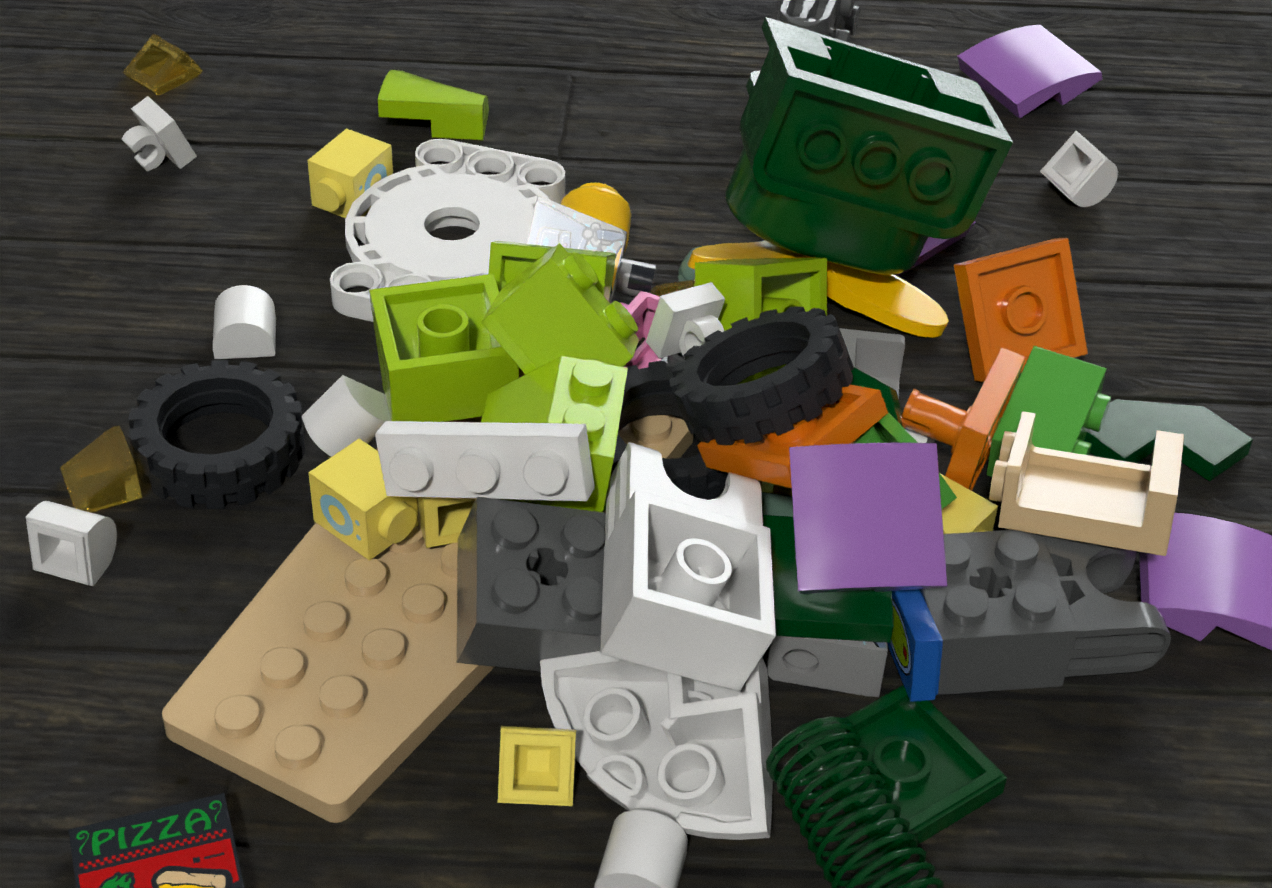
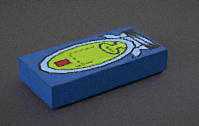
[887,589,943,702]

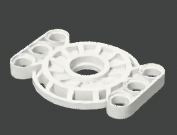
[330,139,565,322]

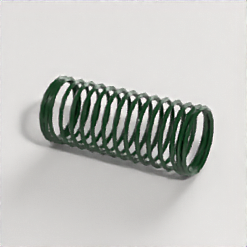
[766,716,944,888]

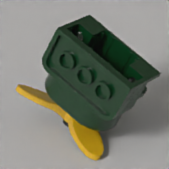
[687,17,1013,338]

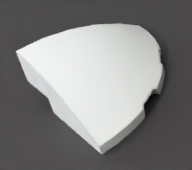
[540,651,773,840]

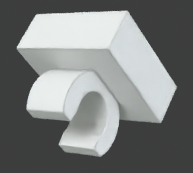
[122,96,197,171]
[646,282,725,359]

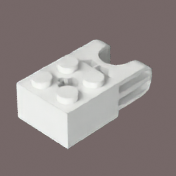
[600,442,776,691]

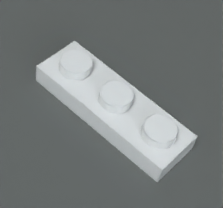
[375,421,595,501]

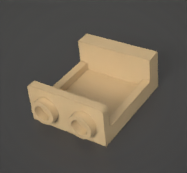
[989,411,1184,556]

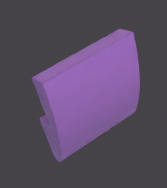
[957,25,1102,119]
[789,443,948,594]
[1139,513,1272,650]

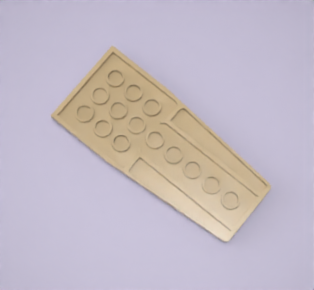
[162,368,693,823]

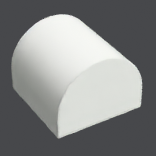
[1040,131,1118,207]
[213,285,276,360]
[301,375,391,457]
[26,501,117,586]
[594,810,688,888]

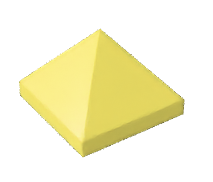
[498,726,576,806]

